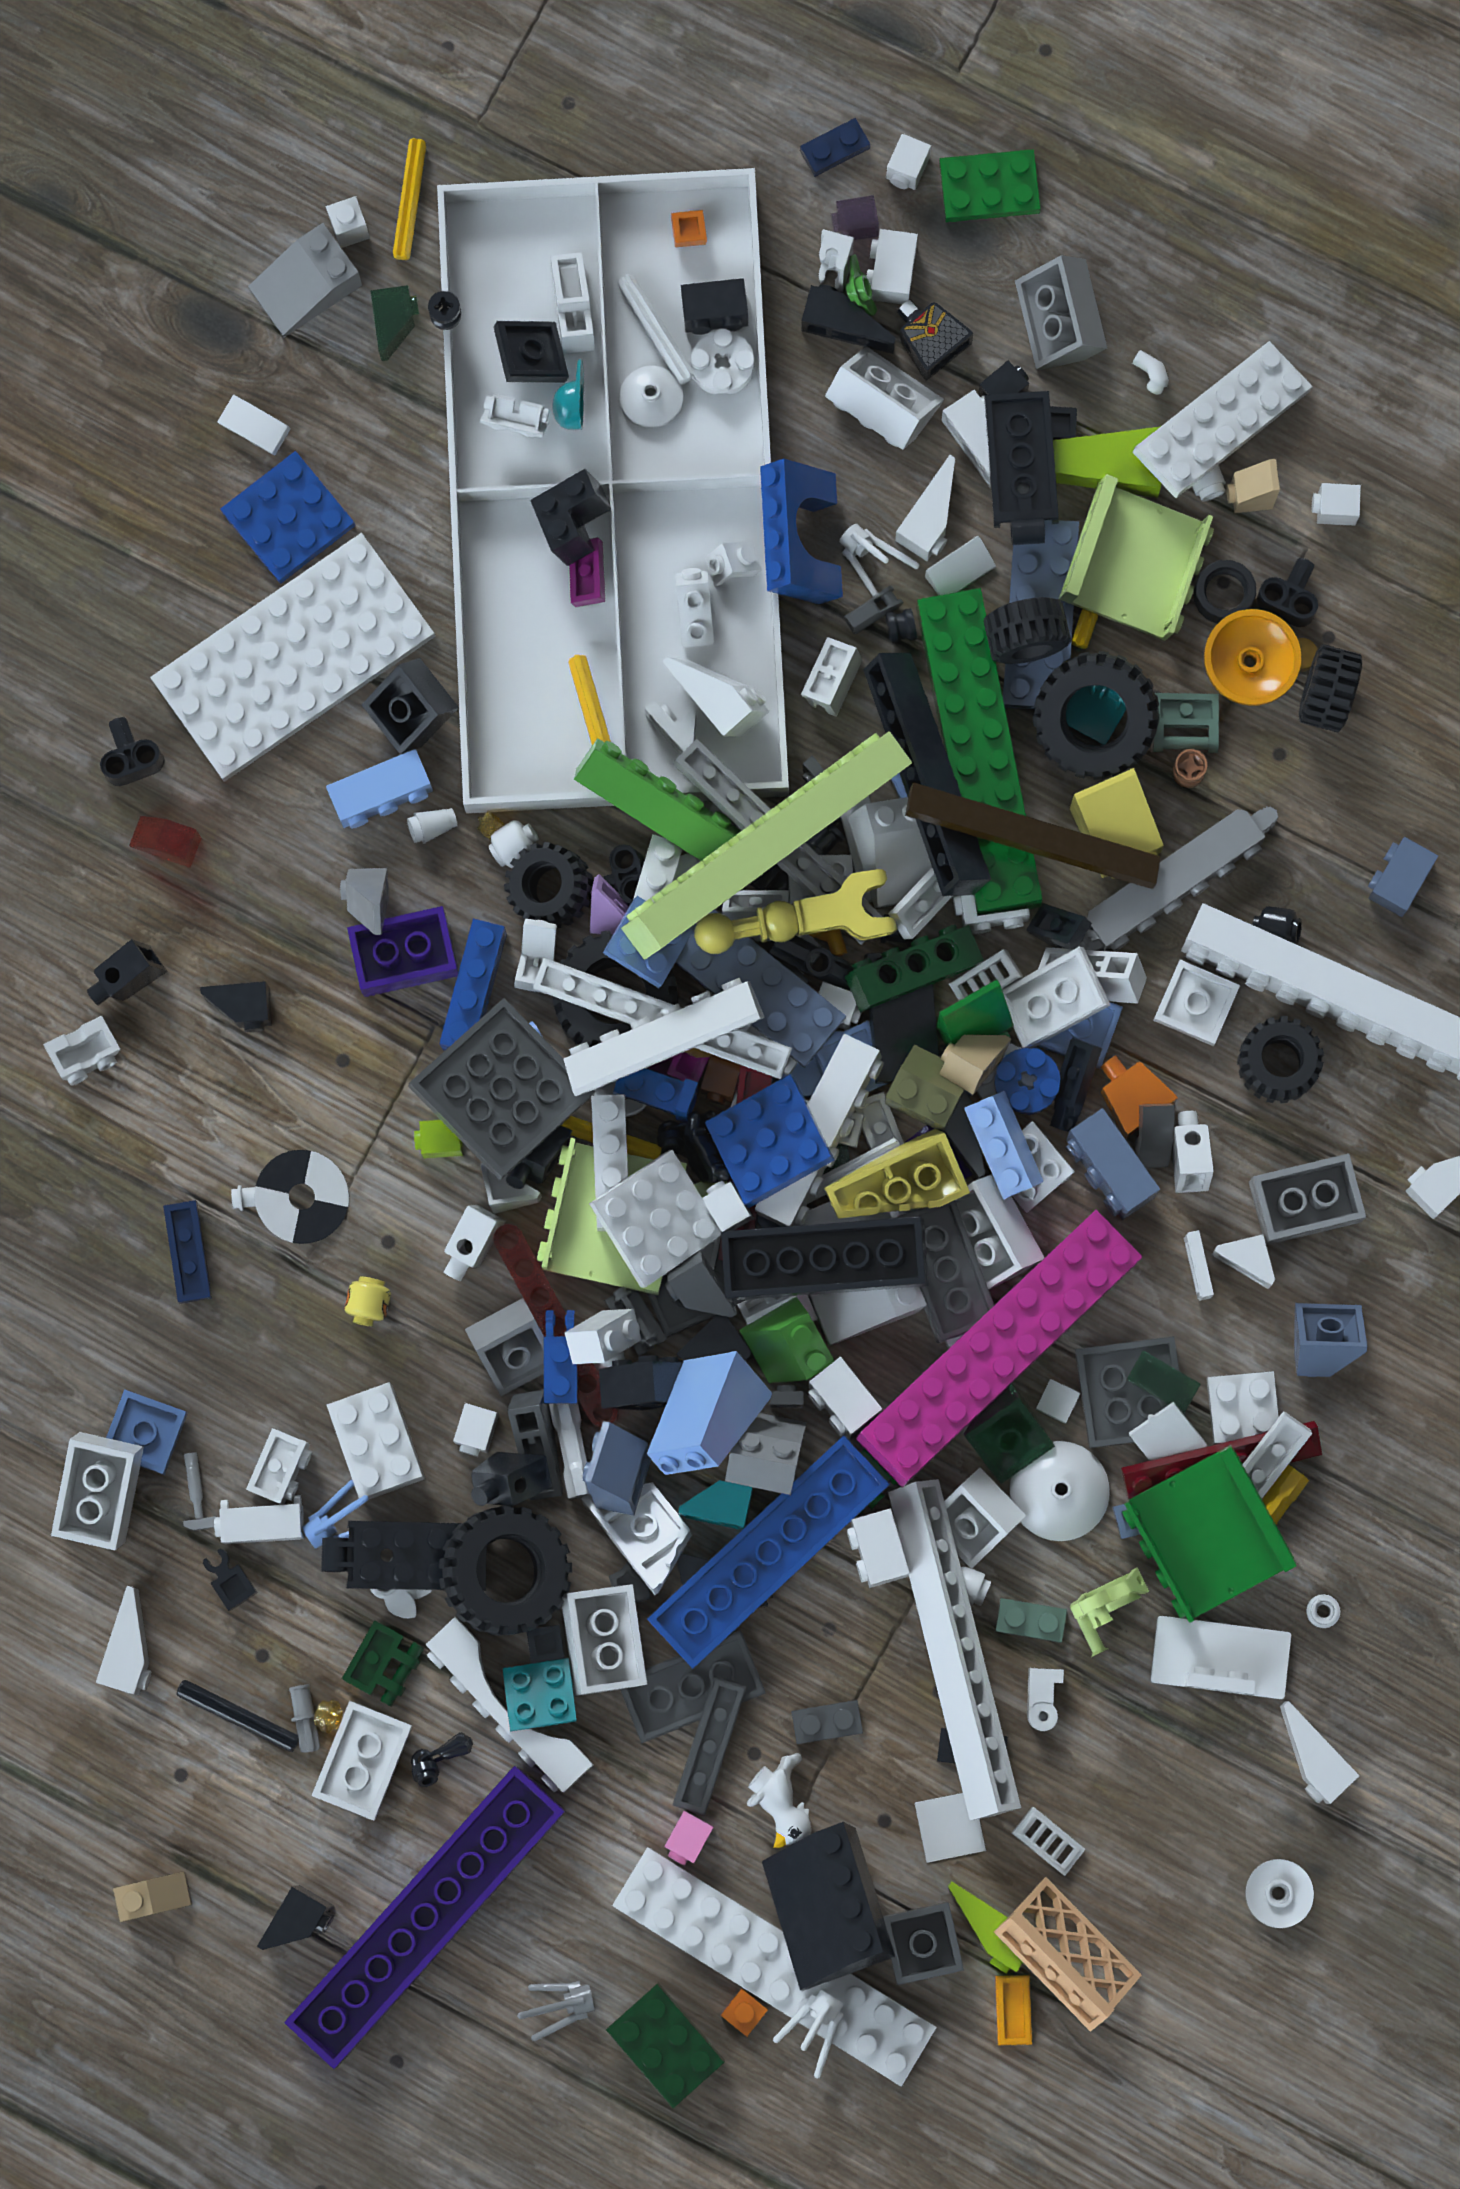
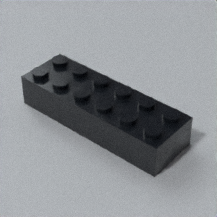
[721,1216,929,1301]

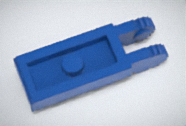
[544,1310,578,1404]

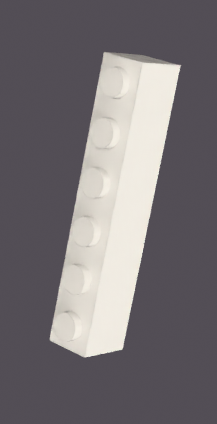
[755,1034,884,1227]

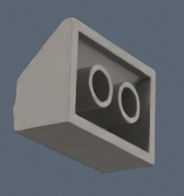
[1015,255,1107,370]

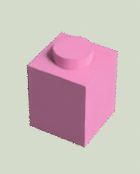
[664,1811,714,1866]

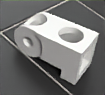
[1027,1668,1064,1731]

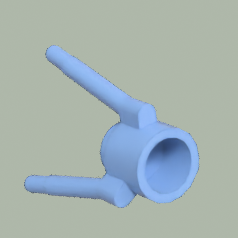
[302,1480,369,1548]

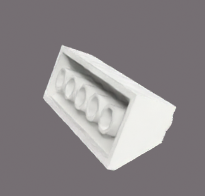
[564,978,765,1096]

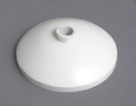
[1010,1441,1110,1541]

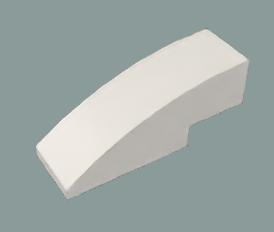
[551,252,594,354]

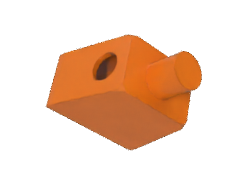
[1101,1055,1178,1139]

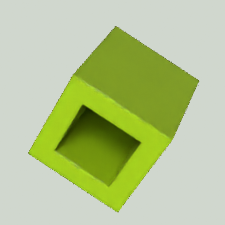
[414,1120,463,1159]

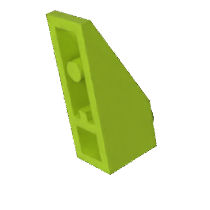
[947,1881,1023,1974]

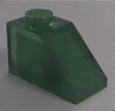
[370,285,419,361]

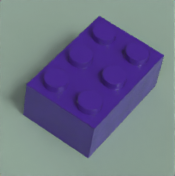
[347,906,459,997]

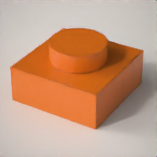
[671,210,707,248]
[720,1988,768,2037]

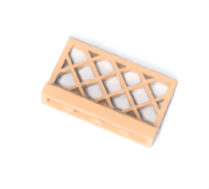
[994,1877,1142,2032]

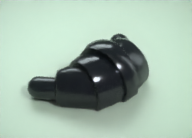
[683,1111,731,1183]

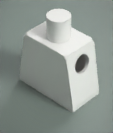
[1172,1111,1214,1193]
[444,1205,506,1281]

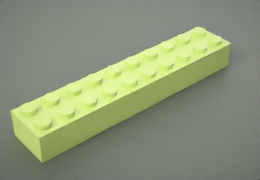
[621,731,912,960]

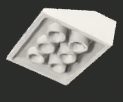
[781,1202,927,1346]

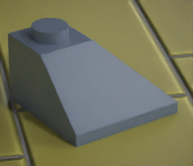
[1294,1303,1367,1377]

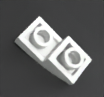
[218,395,291,455]

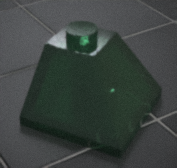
[963,1384,1055,1484]

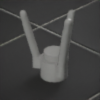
[517,1981,595,2041]

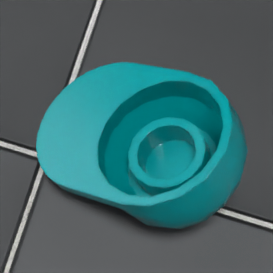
[552,359,584,430]

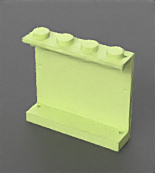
[1059,474,1214,641]
[537,1138,687,1295]

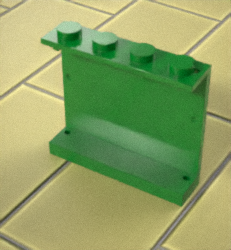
[1122,1444,1297,1623]

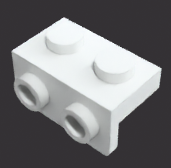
[246,1428,312,1505]

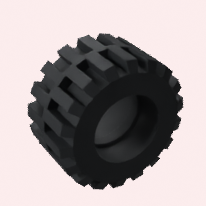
[983,597,1071,664]
[1299,644,1363,733]
[504,842,593,928]
[1237,1016,1324,1104]

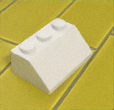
[825,346,944,450]
[955,1174,1044,1290]
[562,1584,647,1696]

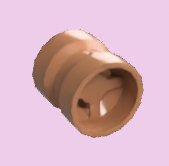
[1172,749,1208,788]

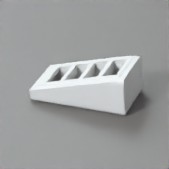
[949,949,1023,1001]
[1012,1807,1086,1876]

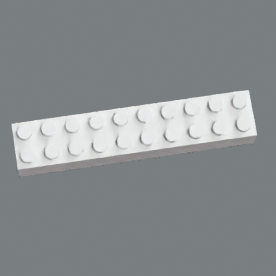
[1181,903,1460,1081]

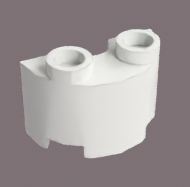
[43,1016,120,1086]

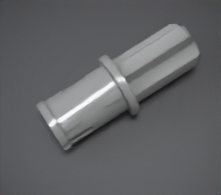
[289,1684,320,1753]

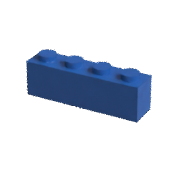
[439,919,507,1051]

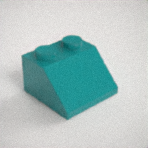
[678,1480,753,1530]

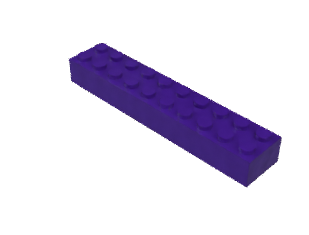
[284,1766,566,2069]

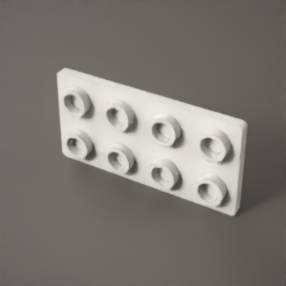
[1150,1616,1291,1699]

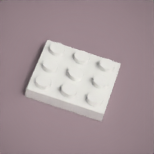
[589,1150,721,1288]

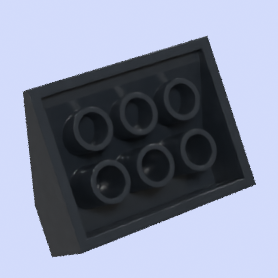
[762,1822,895,1991]

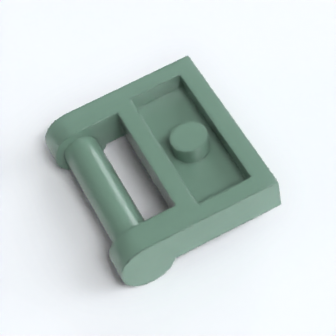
[1152,693,1219,753]

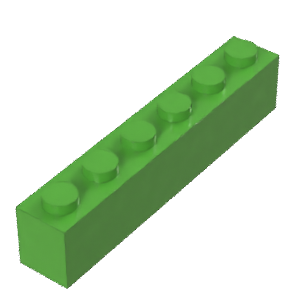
[574,738,742,861]

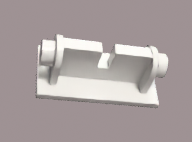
[480,394,550,438]

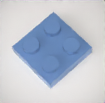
[603,896,693,988]
[106,1389,188,1475]

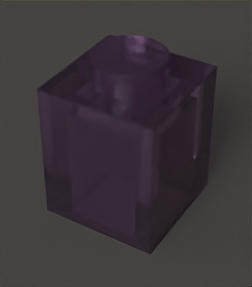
[831,195,879,240]

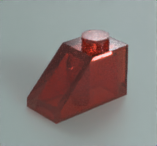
[129,816,202,868]

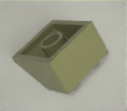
[885,1045,965,1132]

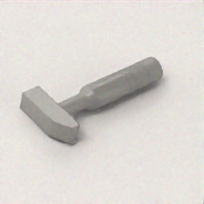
[183,1452,216,1531]

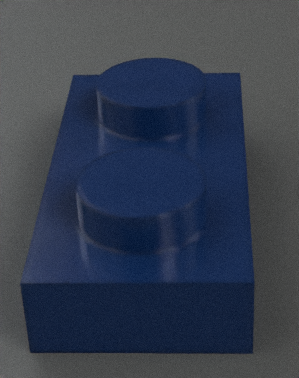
[800,118,870,177]

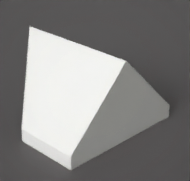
[481,1163,542,1214]

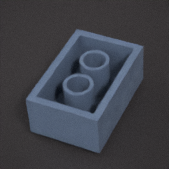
[1065,1108,1160,1220]

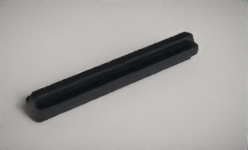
[176,1680,299,1752]

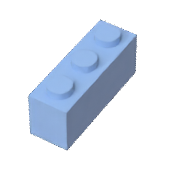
[326,749,433,829]
[964,1091,1044,1199]

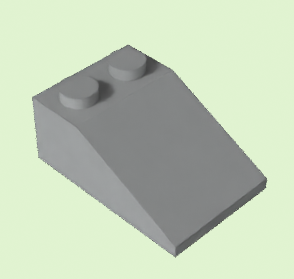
[248,223,362,337]
[725,1413,807,1495]

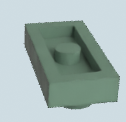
[995,1598,1067,1643]

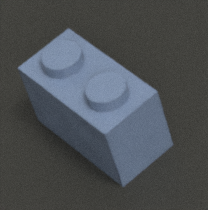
[1368,837,1438,917]

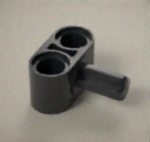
[1256,558,1318,627]
[100,717,164,786]
[588,844,645,905]

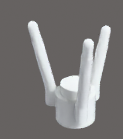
[839,524,919,597]
[773,1990,843,2079]

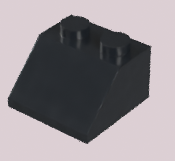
[257,1885,335,1950]

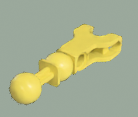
[694,869,897,954]

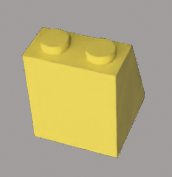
[1070,768,1164,879]

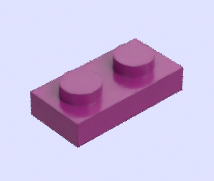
[569,537,605,607]

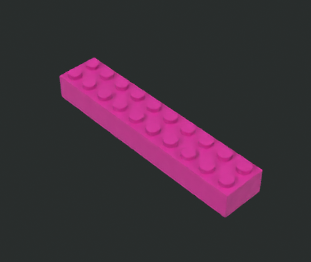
[856,1210,1142,1488]

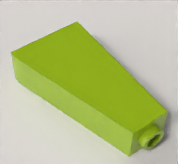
[1053,426,1161,498]

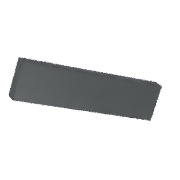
[673,1676,747,1816]

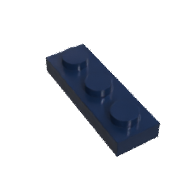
[163,1200,212,1304]

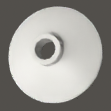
[620,366,684,428]
[1245,1859,1314,1928]

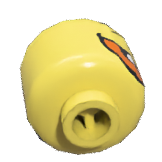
[344,1276,391,1327]

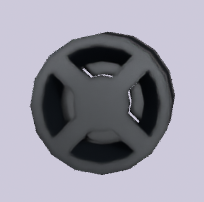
[428,291,462,330]
[886,608,917,645]

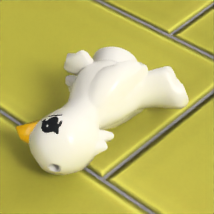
[747,1753,811,1848]

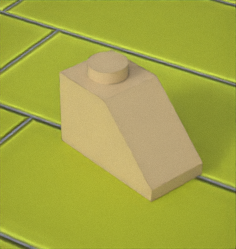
[1226,459,1280,513]
[939,1035,1011,1094]
[113,1872,192,1922]

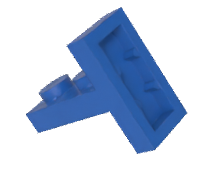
[613,1068,699,1122]

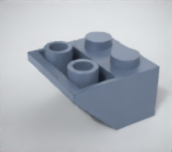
[583,1421,651,1516]

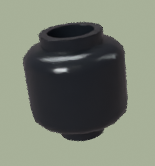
[1252,906,1302,944]

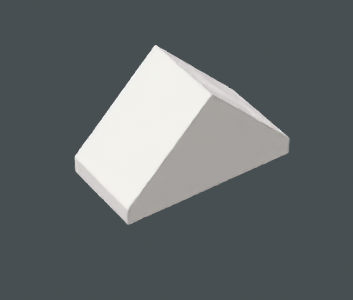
[1211,1234,1275,1289]

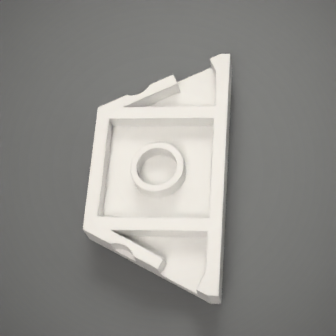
[581,1482,692,1595]

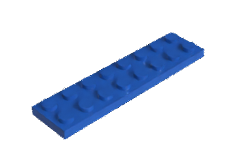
[647,1435,890,1669]

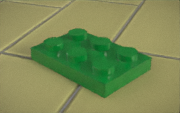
[939,149,1040,222]

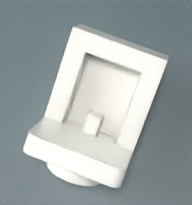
[705,541,762,585]

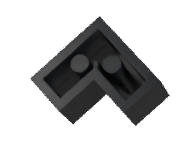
[530,469,611,566]

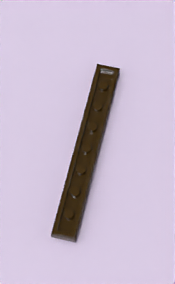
[905,782,1161,889]

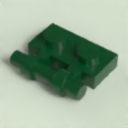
[341,1620,424,1707]

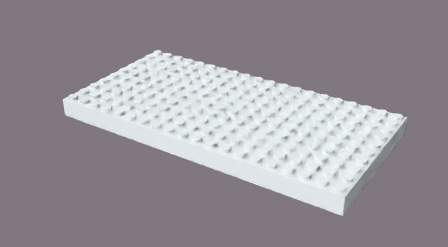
[437,168,789,814]

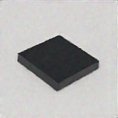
[493,321,569,383]

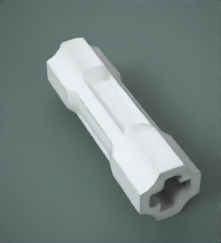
[549,1404,589,1499]

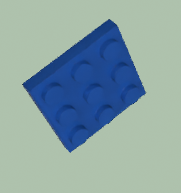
[220,451,356,584]
[705,1074,835,1208]

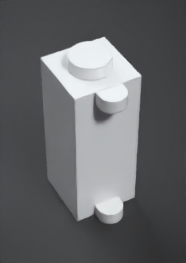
[214,1495,305,1544]

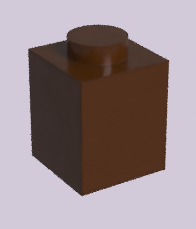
[701,1055,740,1105]

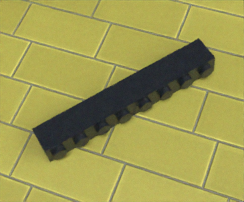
[863,653,991,896]

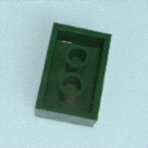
[606,1982,725,2108]

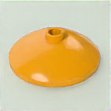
[1204,609,1301,706]

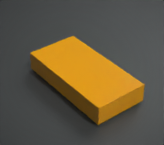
[995,1975,1032,2045]

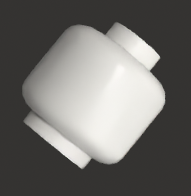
[489,820,539,868]

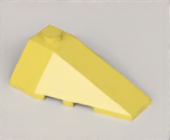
[824,1129,970,1219]

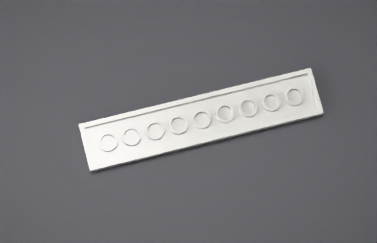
[612,1847,937,2087]

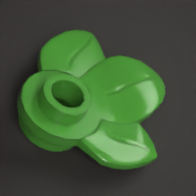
[846,254,877,316]

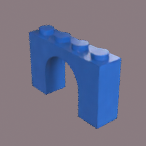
[760,459,843,604]

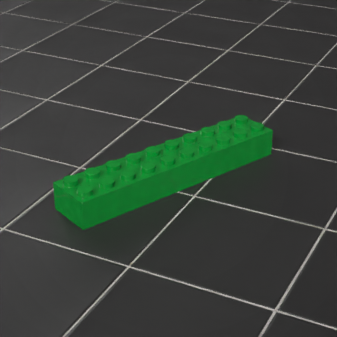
[916,588,1042,916]

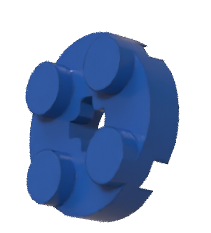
[994,1048,1060,1115]

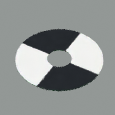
[255,1150,349,1244]

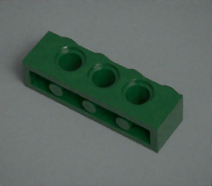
[845,924,984,1013]

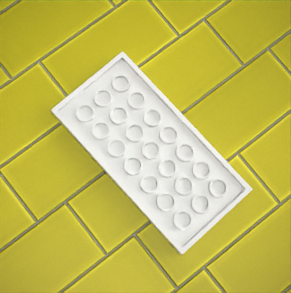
[150,532,435,782]

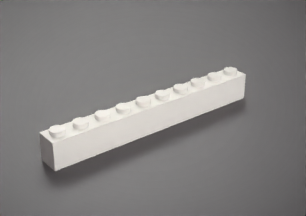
[888,1479,1021,1821]

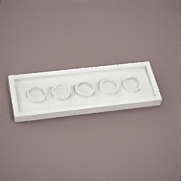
[1132,341,1313,498]

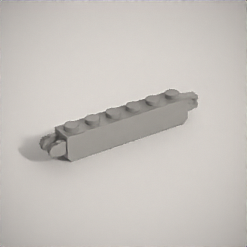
[1078,806,1279,952]

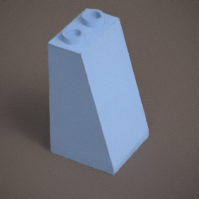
[647,1351,772,1475]

